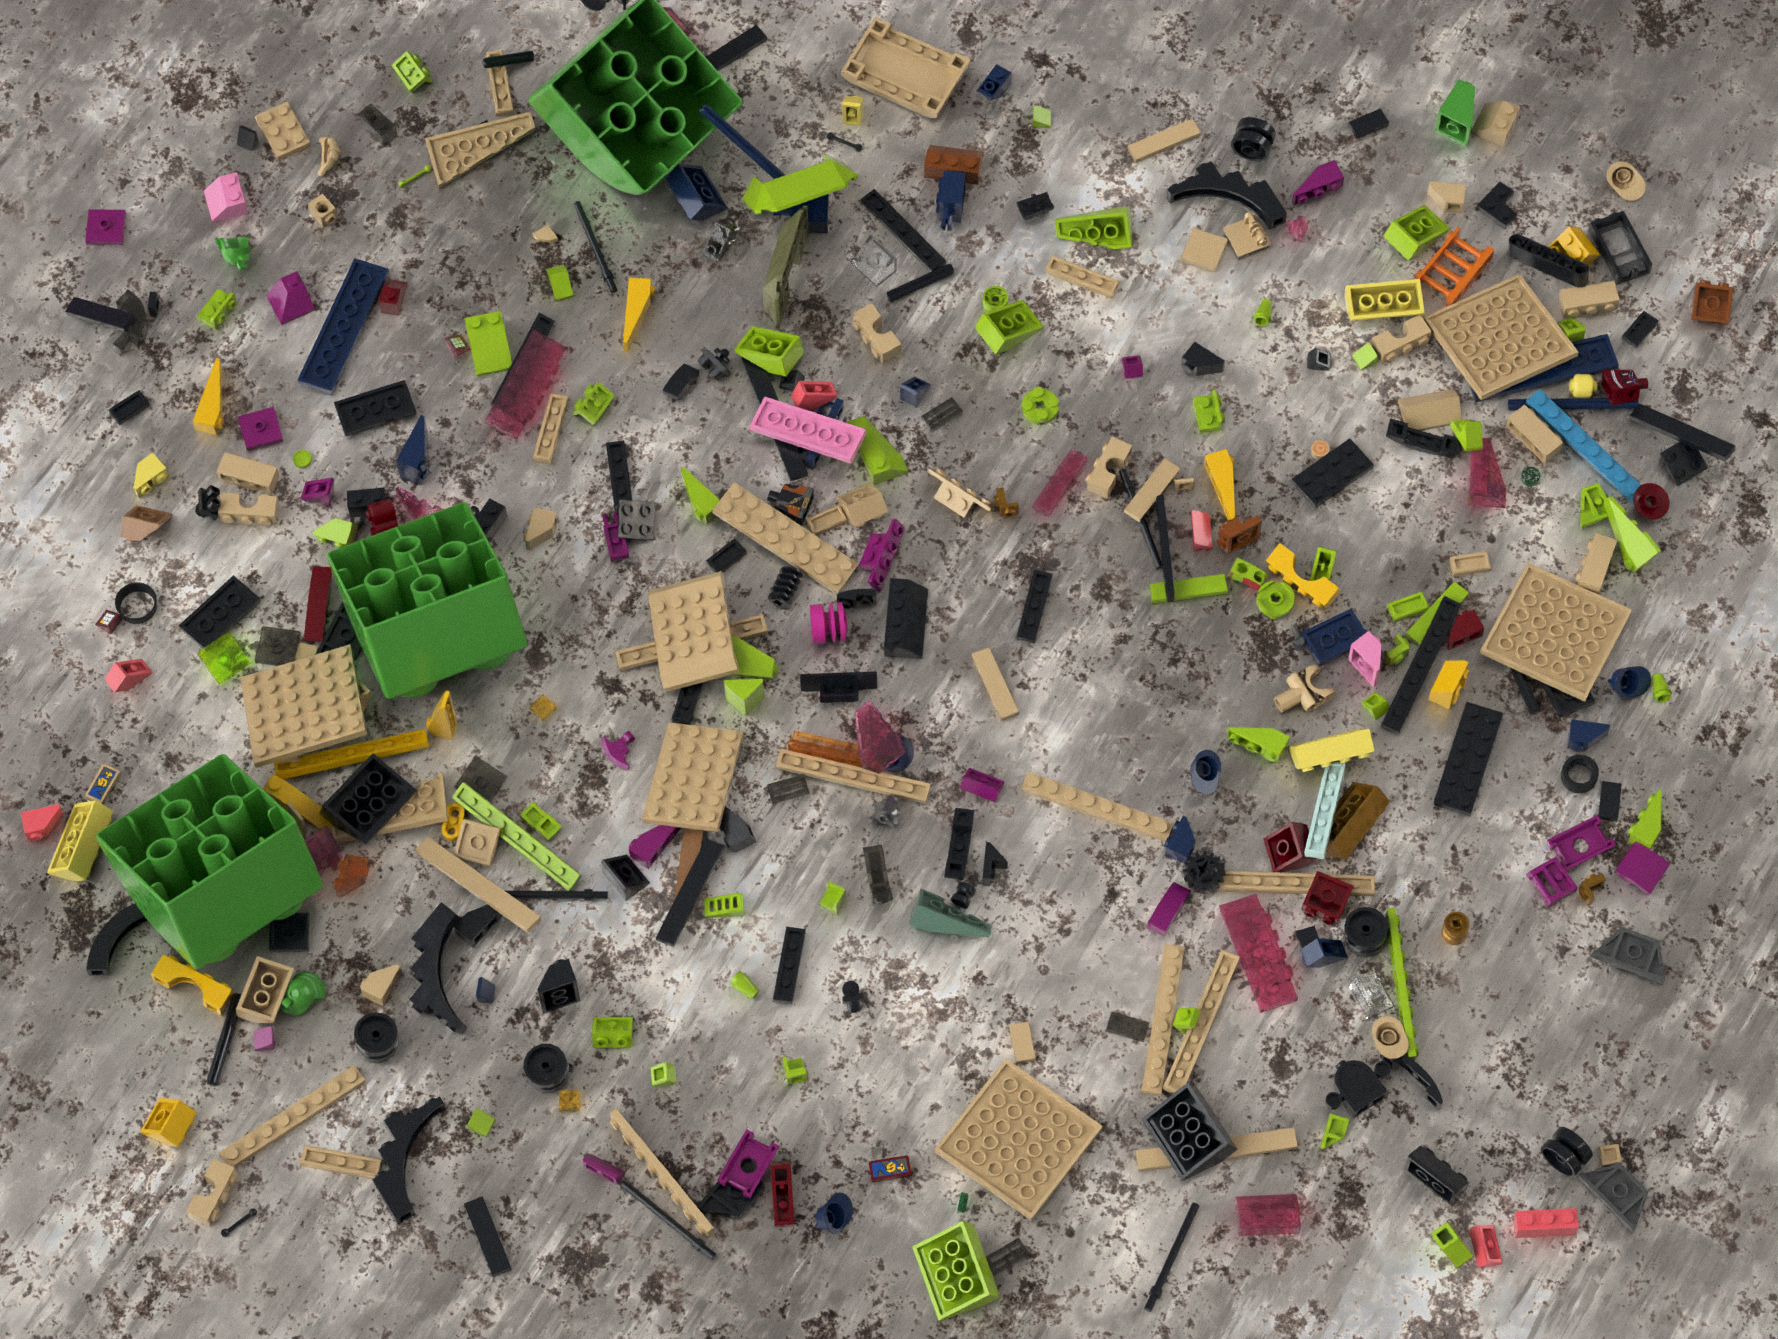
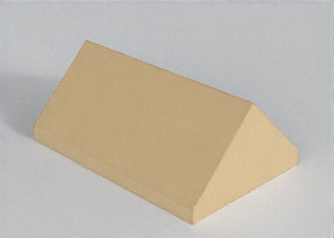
[1398,389,1462,431]

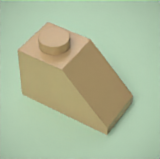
[360,964,402,1006]

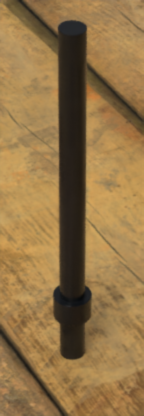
[573,201,617,293]
[1119,469,1163,570]
[504,889,608,901]
[621,1180,717,1260]
[1144,1202,1199,1312]

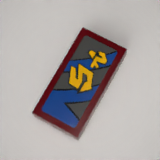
[869,1155,912,1183]

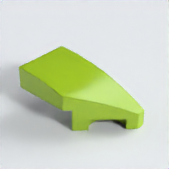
[1320,1114,1349,1150]

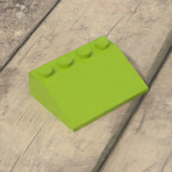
[912,1221,1001,1321]

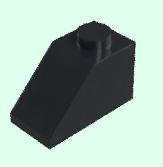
[1181,342,1225,376]

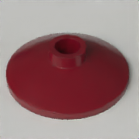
[1633,483,1670,520]

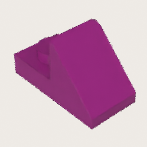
[301,478,334,506]

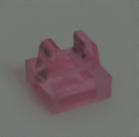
[1286,215,1308,242]

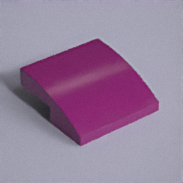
[1614,841,1670,895]

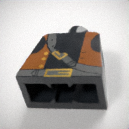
[767,484,814,526]

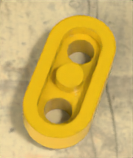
[441,803,465,841]

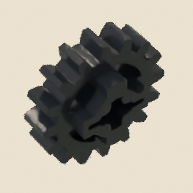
[1183,851,1226,894]

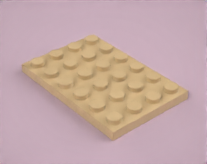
[642,723,744,832]

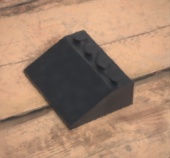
[319,753,417,844]
[1142,1082,1238,1181]

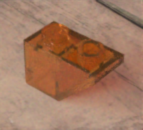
[333,854,370,897]

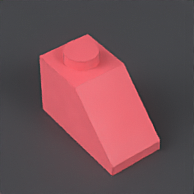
[791,381,838,410]
[104,659,152,692]
[21,804,63,841]

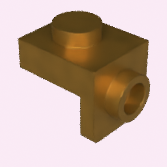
[993,487,1019,517]
[1579,873,1606,905]

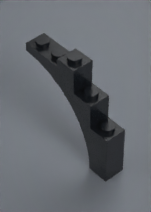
[1166,161,1287,230]
[409,902,467,1033]
[372,1096,446,1225]

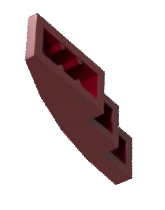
[304,566,332,642]

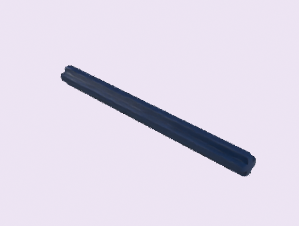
[700,104,785,179]
[1508,398,1639,410]

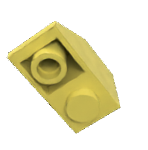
[134,453,169,498]

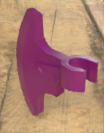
[600,731,635,770]

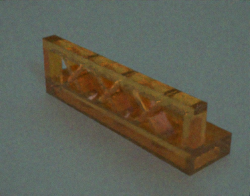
[788,730,869,768]

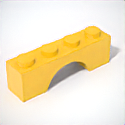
[1266,543,1341,609]
[151,954,233,1015]

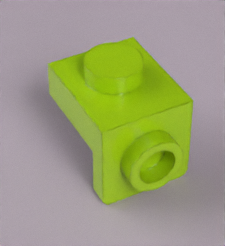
[1385,633,1410,667]
[1172,1007,1201,1034]

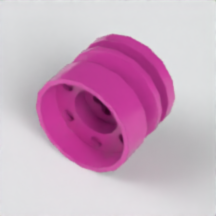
[810,602,848,644]

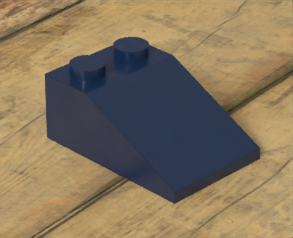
[396,415,429,486]

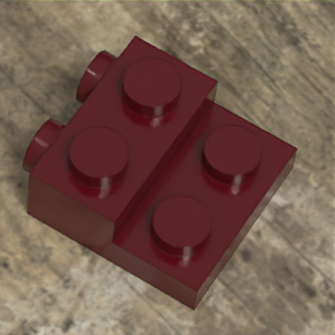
[1301,871,1354,925]

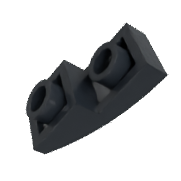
[662,363,699,400]
[837,589,877,609]

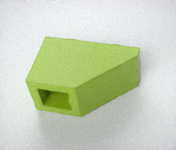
[312,518,359,547]
[1430,1222,1474,1268]

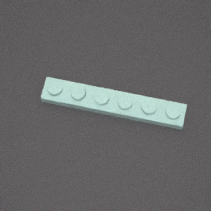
[1305,761,1346,859]

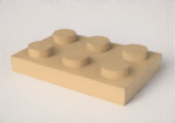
[255,102,311,161]

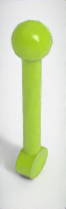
[398,165,431,188]

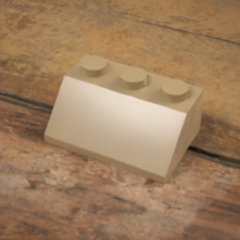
[236,956,295,1023]

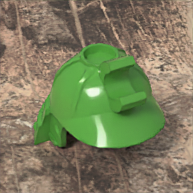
[215,236,253,269]
[281,971,326,1016]

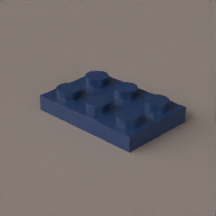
[1301,608,1366,666]

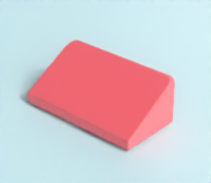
[1191,510,1213,550]
[1469,1225,1503,1268]

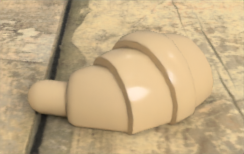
[318,136,341,176]

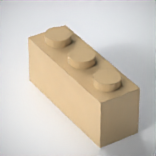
[1558,281,1620,318]
[1506,404,1563,464]
[216,453,279,495]
[1575,533,1617,595]

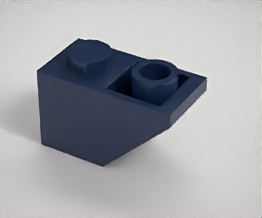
[977,64,1012,100]
[1164,816,1196,864]

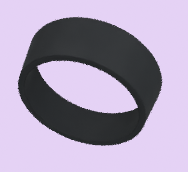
[115,582,157,624]

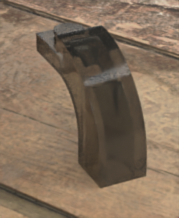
[113,290,149,356]
[862,844,893,904]

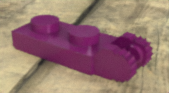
[602,511,629,562]

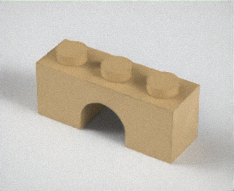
[852,303,901,363]
[1371,315,1431,364]
[1085,437,1132,499]
[218,492,279,526]
[186,1158,238,1227]

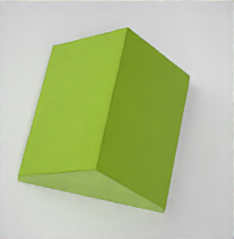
[724,679,764,716]

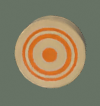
[1311,440,1330,459]

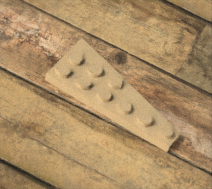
[425,111,535,188]
[331,772,448,844]

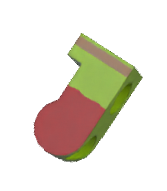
[1227,557,1267,590]

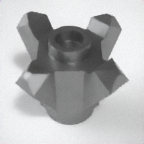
[869,795,901,828]

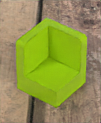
[819,881,846,914]
[782,1056,807,1085]

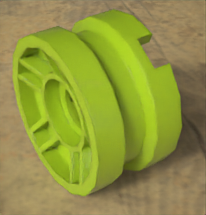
[982,286,1009,312]

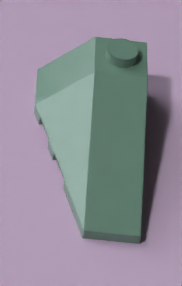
[909,889,992,937]

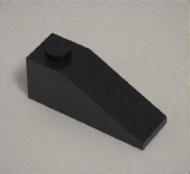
[454,904,503,948]

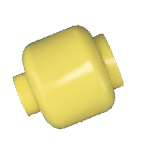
[1569,374,1597,398]

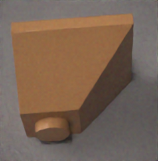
[121,505,172,542]

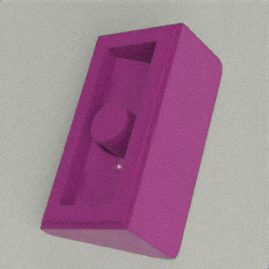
[960,768,1005,802]
[583,1154,625,1185]

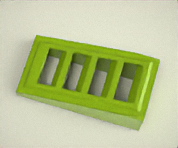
[704,893,744,918]

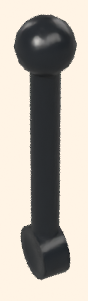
[827,133,862,152]
[221,1208,257,1237]

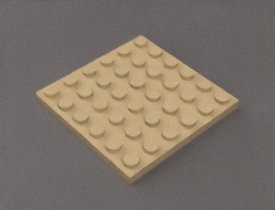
[1424,274,1578,400]
[1480,563,1632,702]
[241,644,367,768]
[934,1058,1103,1221]

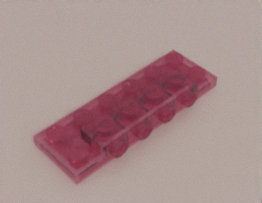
[484,329,566,440]
[1219,894,1298,1013]

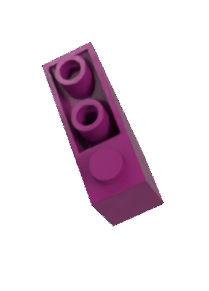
[1292,160,1344,205]

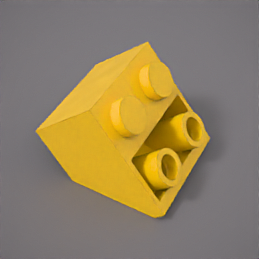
[1549,226,1600,267]
[1428,660,1470,709]

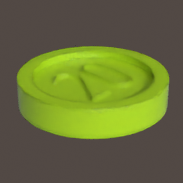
[293,450,312,468]

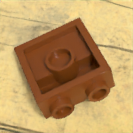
[1691,280,1734,325]
[1217,516,1262,555]

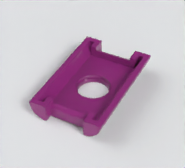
[1547,815,1616,871]
[717,1129,780,1198]

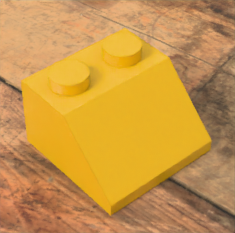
[140,1098,197,1147]

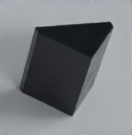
[601,854,650,901]

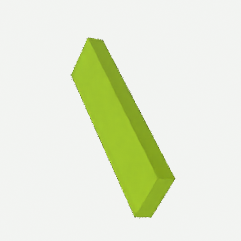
[1149,574,1228,604]
[1406,582,1469,646]

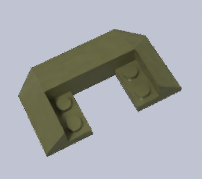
[762,205,809,327]

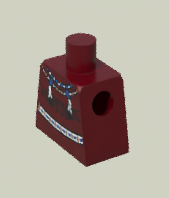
[1601,370,1648,406]

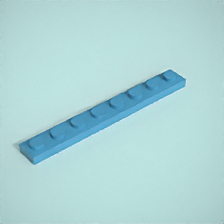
[1526,389,1641,505]

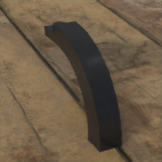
[86,903,148,976]

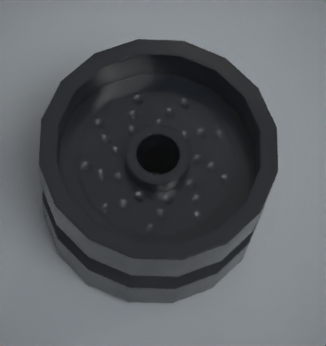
[1231,117,1276,161]
[1344,907,1388,957]
[354,1012,399,1063]
[523,1044,570,1093]
[1540,1127,1593,1178]

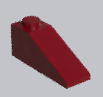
[770,1160,795,1226]

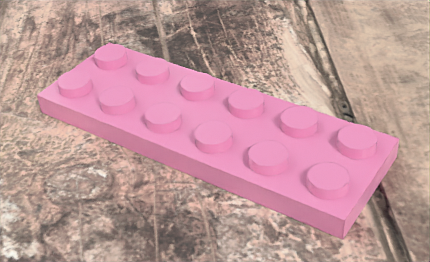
[749,397,867,464]

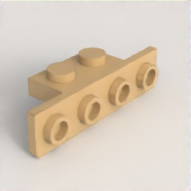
[928,468,996,518]

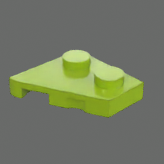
[1580,482,1609,529]

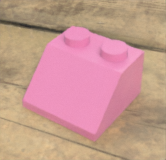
[204,172,248,222]
[1348,631,1381,687]

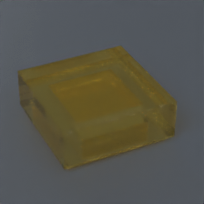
[529,694,557,721]
[559,1090,580,1112]

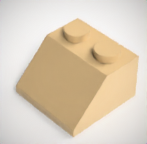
[1471,100,1520,147]
[836,483,888,527]

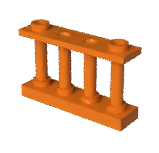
[1414,227,1495,307]

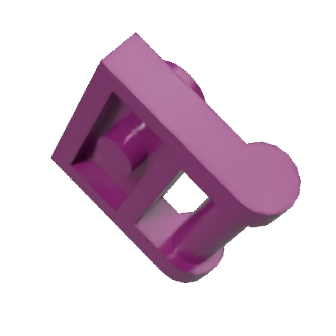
[1526,857,1578,907]

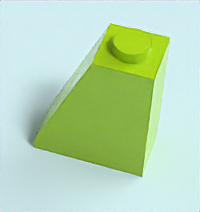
[730,635,778,680]

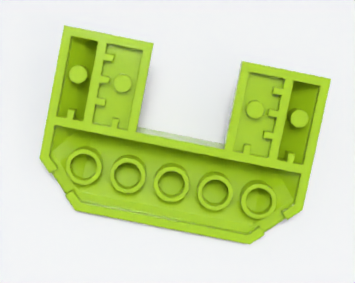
[742,152,858,214]

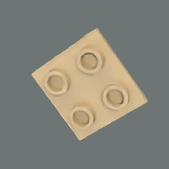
[1222,212,1271,258]

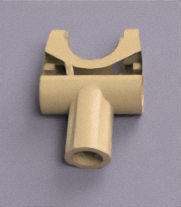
[1274,665,1336,713]

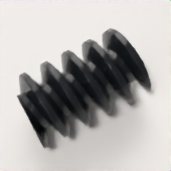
[768,566,803,609]

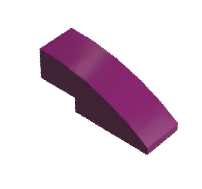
[1147,882,1191,937]

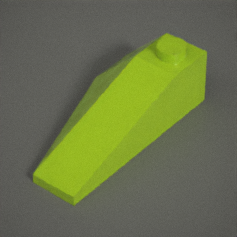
[1055,206,1132,249]
[847,416,909,485]
[1604,496,1661,574]

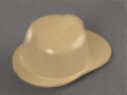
[1606,161,1646,201]
[1372,1016,1409,1059]

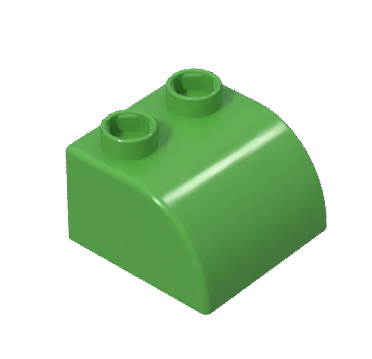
[528,0,742,195]
[327,502,527,699]
[96,754,323,969]

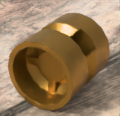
[1441,912,1469,945]

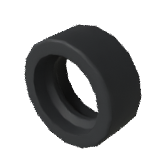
[1561,754,1599,793]

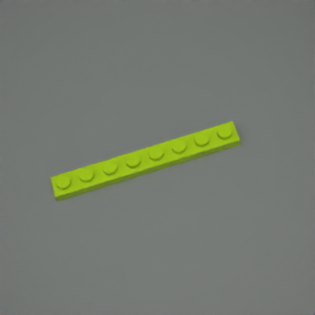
[451,782,582,891]
[1385,908,1419,1061]

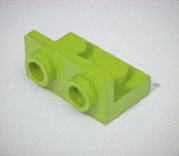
[391,51,433,92]
[197,289,237,329]
[573,382,615,425]
[1193,389,1225,433]
[592,1017,633,1048]

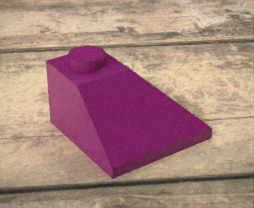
[266,271,315,325]

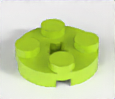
[1022,387,1059,424]
[1256,581,1295,620]

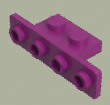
[859,519,905,591]

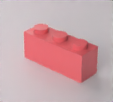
[1513,1208,1579,1238]

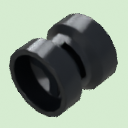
[950,882,976,909]

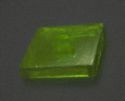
[197,632,251,685]

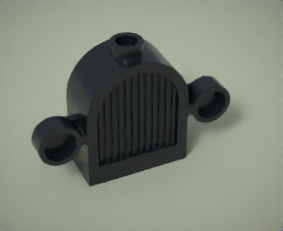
[1325,1060,1391,1118]

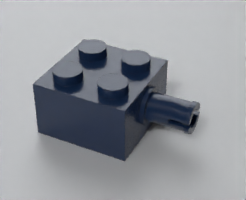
[936,170,966,231]
[773,194,829,233]

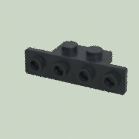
[800,671,877,703]

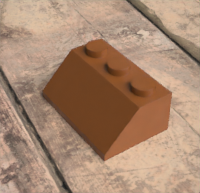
[924,145,984,185]

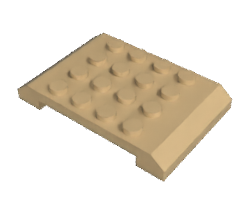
[841,17,971,118]
[648,571,739,692]

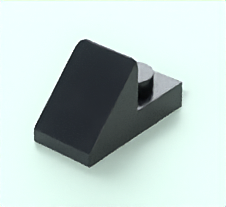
[982,842,1008,886]

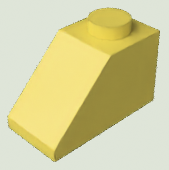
[842,96,864,126]

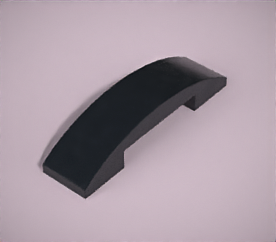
[1386,418,1461,457]
[944,808,975,880]
[1380,1054,1443,1111]

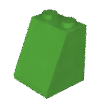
[1435,79,1475,146]

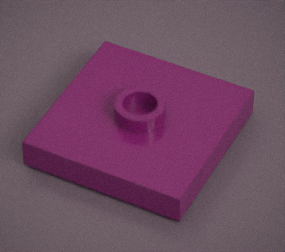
[85,209,126,245]
[237,407,283,451]

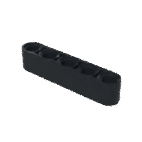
[1508,234,1589,288]

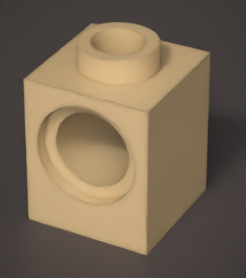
[308,194,338,227]

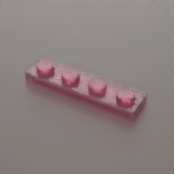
[1032,449,1087,518]

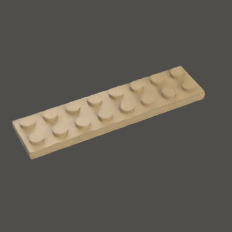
[712,482,859,595]

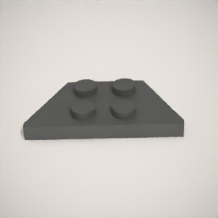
[1591,927,1665,984]
[1577,1163,1649,1233]

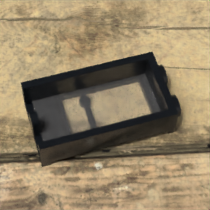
[1588,211,1652,285]

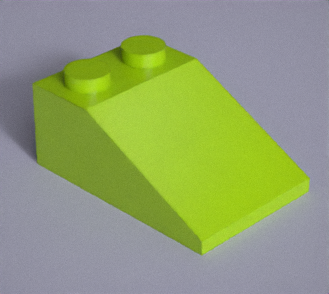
[1383,204,1450,261]
[975,300,1044,355]
[465,311,512,376]
[734,326,804,376]

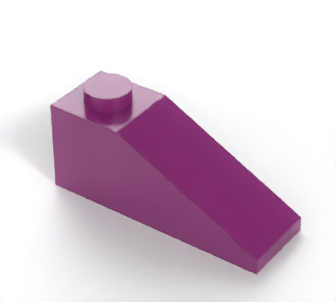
[629,825,681,869]

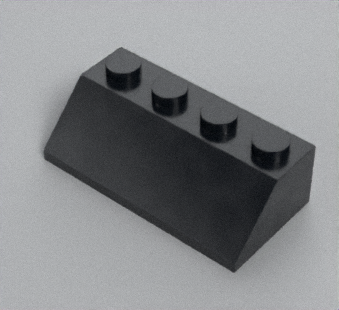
[884,578,928,659]

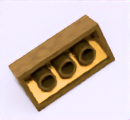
[1326,782,1390,859]

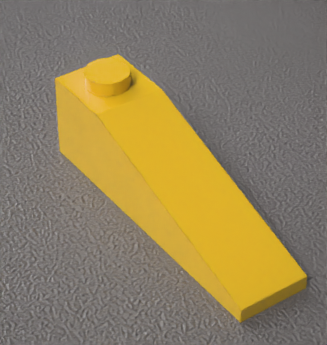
[623,278,655,352]
[193,358,224,435]
[1204,449,1235,520]
[426,691,457,740]
[262,774,332,836]

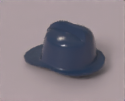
[1608,666,1651,698]
[1190,750,1221,795]
[815,1192,853,1234]

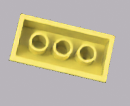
[1344,279,1425,321]
[1288,728,1375,772]
[47,800,113,882]

